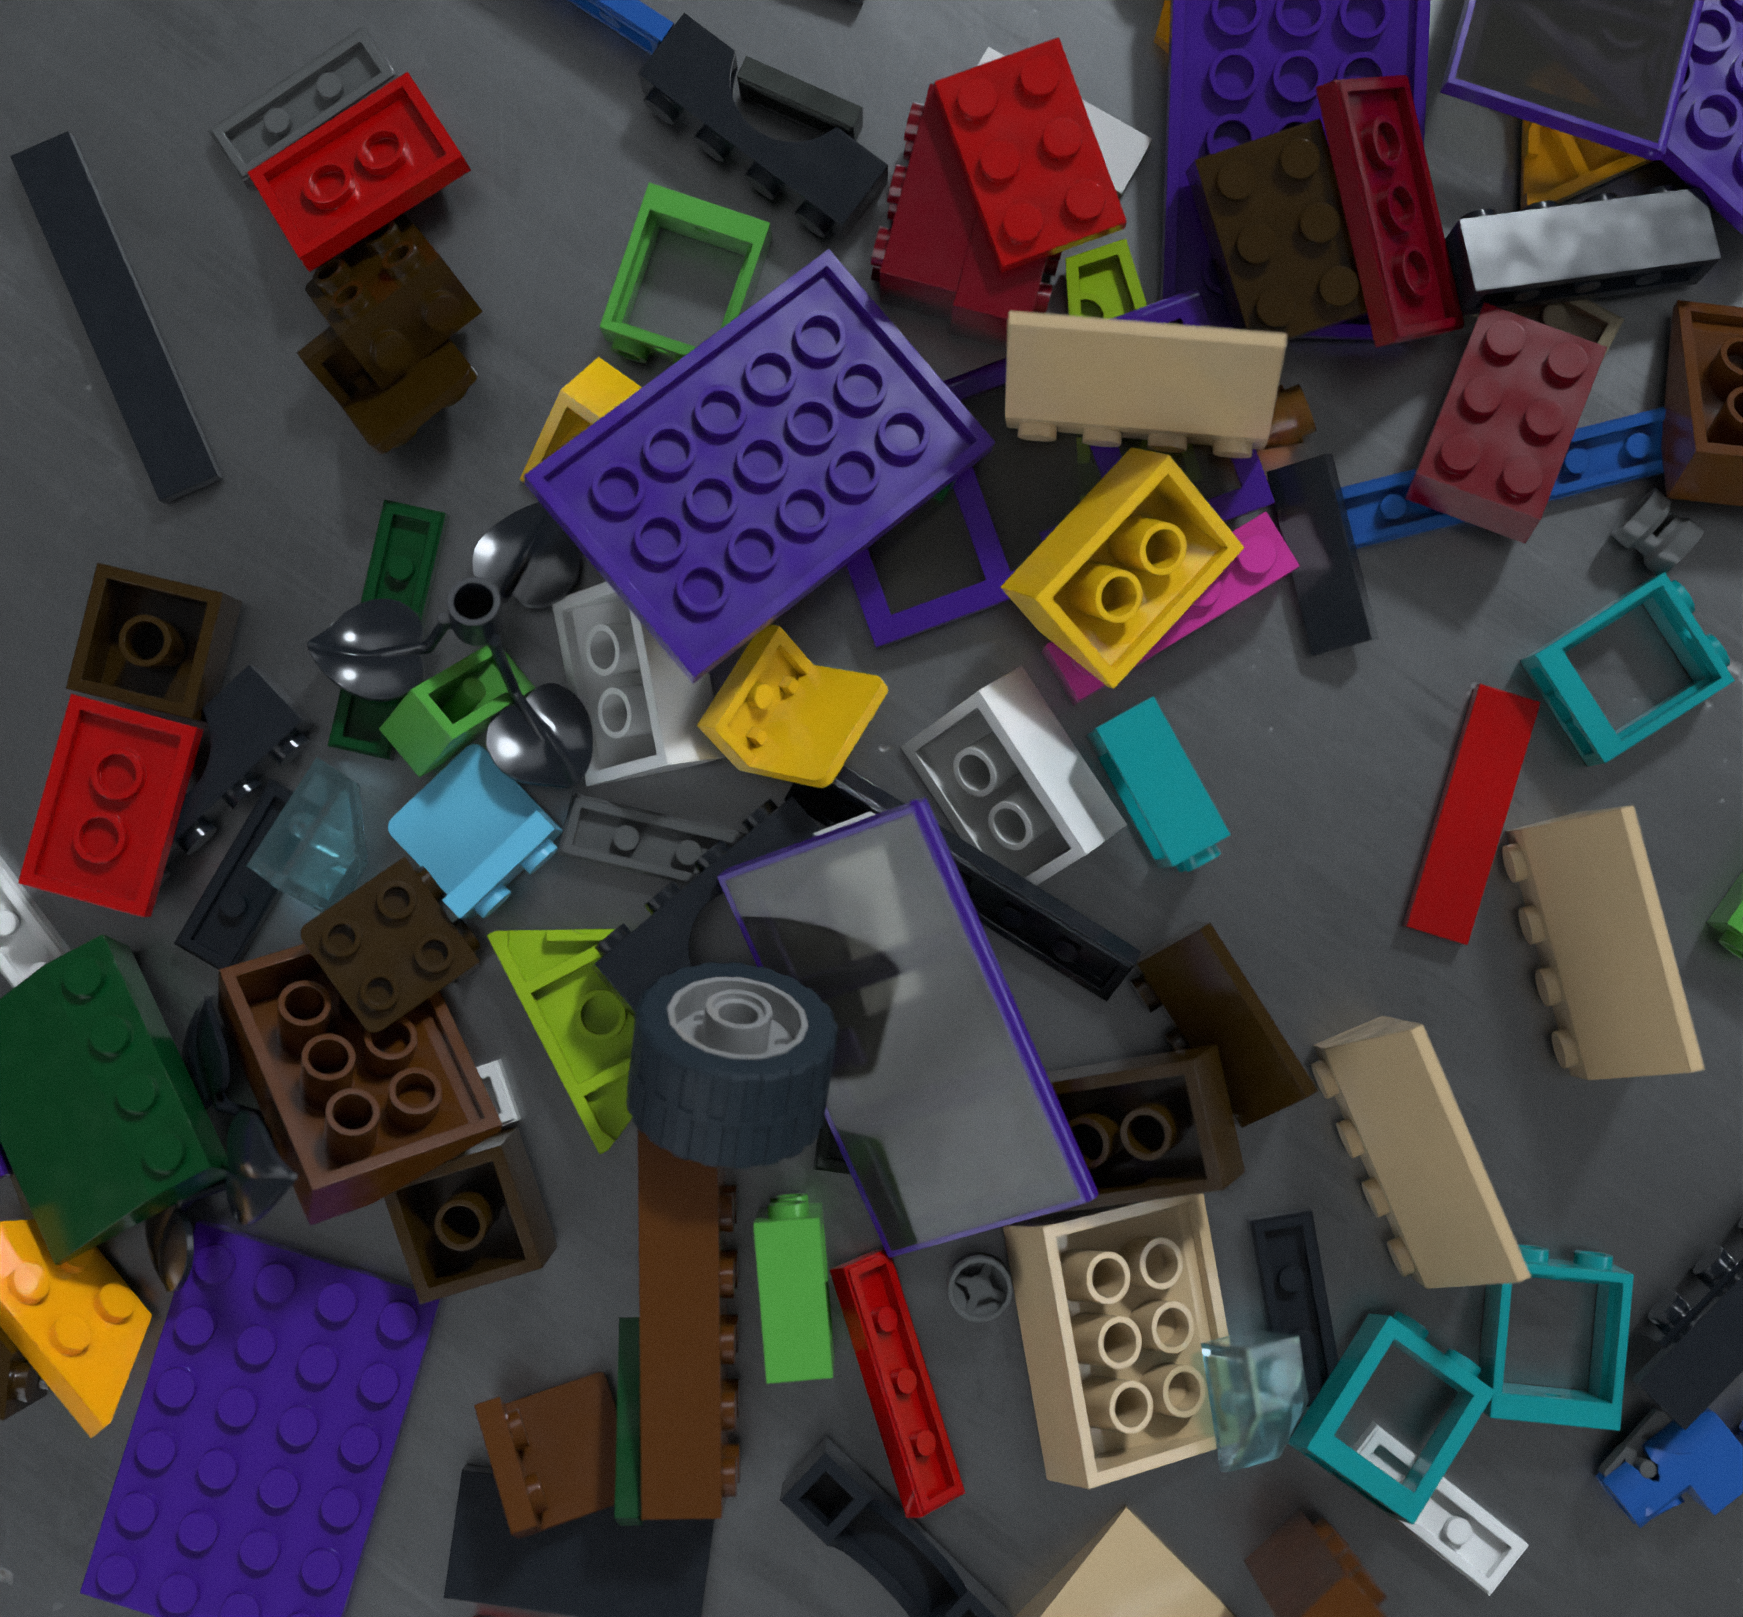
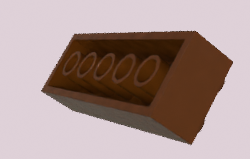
[637,1128,741,1520]

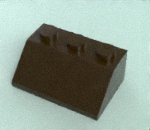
[1130,921,1318,1128]

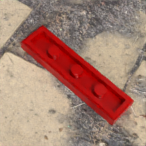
[1402,683,1541,945]
[829,1248,965,1518]

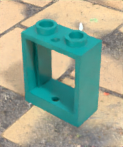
[1519,572,1735,767]
[1085,696,1231,873]
[1478,1244,1634,1431]
[1288,1311,1496,1525]

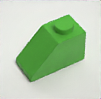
[379,645,536,778]

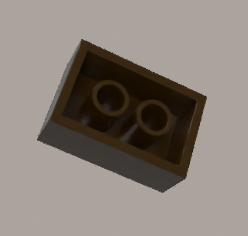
[1185,118,1368,341]
[1010,1044,1245,1215]

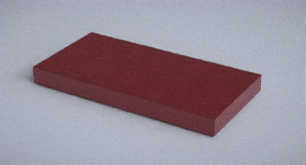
[1315,75,1464,347]

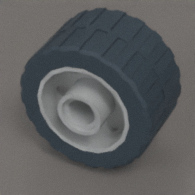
[626,962,838,1169]

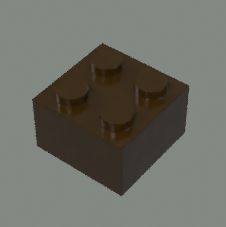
[66,562,242,723]
[384,1127,558,1304]

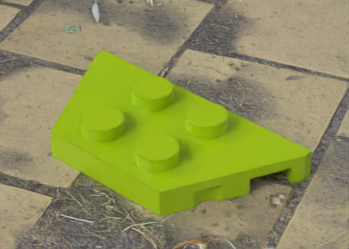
[487,928,635,1155]

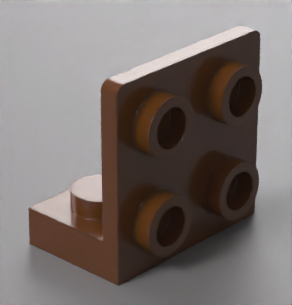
[474,1372,617,1539]

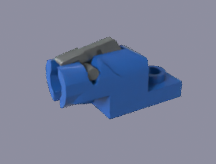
[1595,1408,1743,1529]

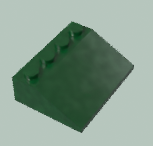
[0,934,229,1265]

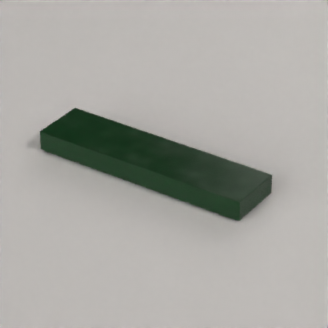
[328,499,449,761]

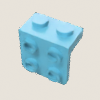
[388,744,563,919]

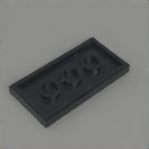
[444,1465,715,1617]

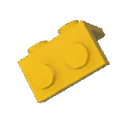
[697,624,888,788]

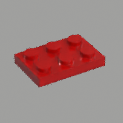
[934,37,1127,273]
[247,71,471,272]
[18,694,204,917]

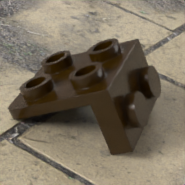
[305,213,483,390]
[297,326,478,455]
[300,856,482,1033]

